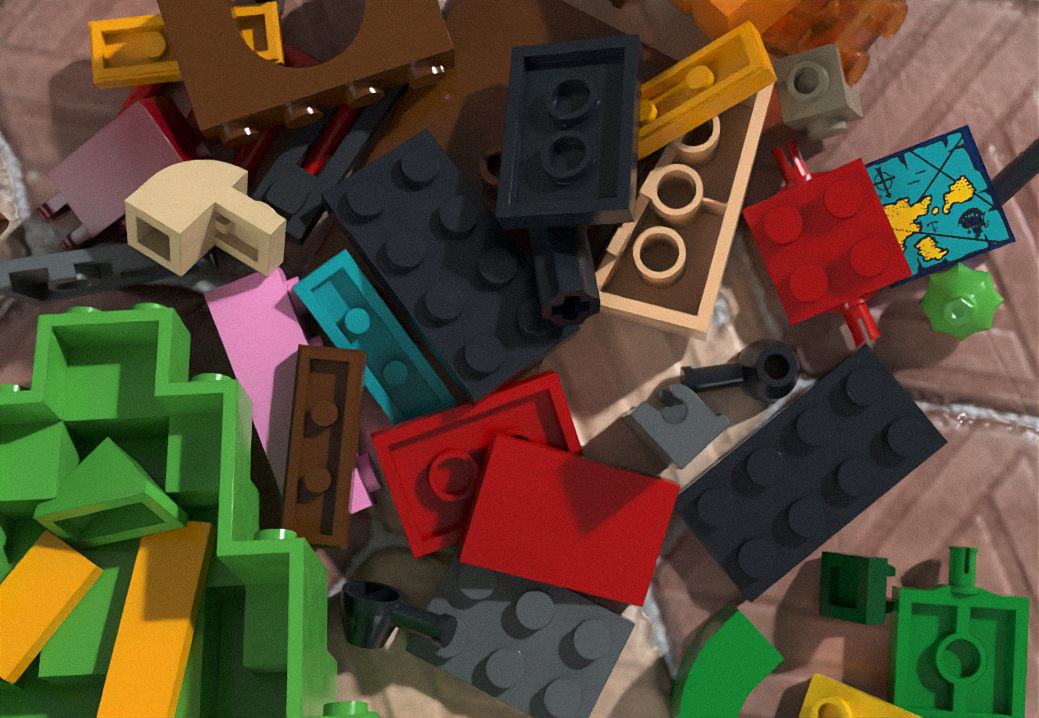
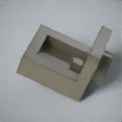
[773,44,864,140]

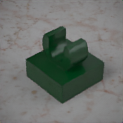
[819,551,896,625]

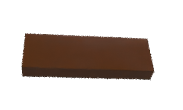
[279,344,367,550]

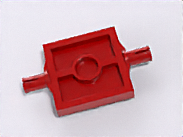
[742,140,913,347]

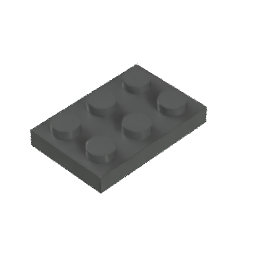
[405,549,635,718]

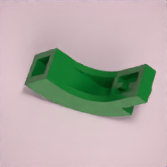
[671,602,784,718]

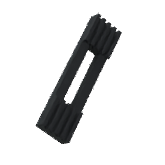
[250,83,409,246]

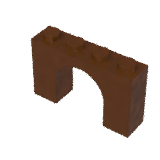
[157,0,455,148]

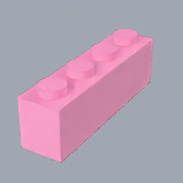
[203,267,382,515]

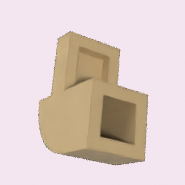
[124,160,287,277]

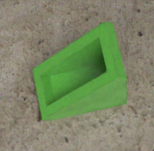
[33,437,189,550]

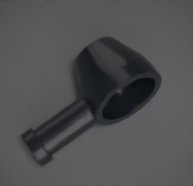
[680,339,800,402]
[340,581,457,649]

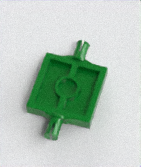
[887,546,1030,718]

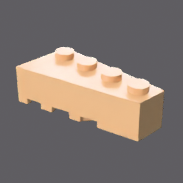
[595,83,774,342]

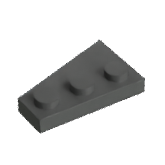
[0,241,219,306]

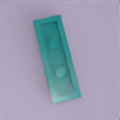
[292,248,457,425]

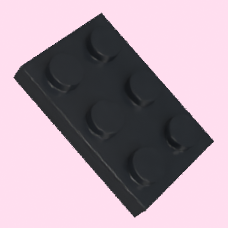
[495,34,643,230]

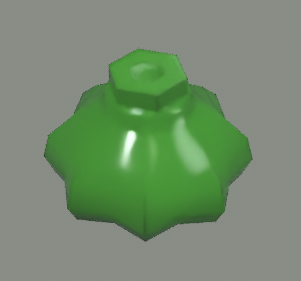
[918,262,1004,341]

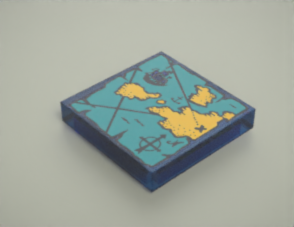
[865,125,1016,289]

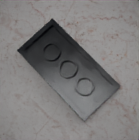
[321,128,580,407]
[673,343,948,603]

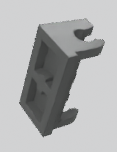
[620,383,732,470]

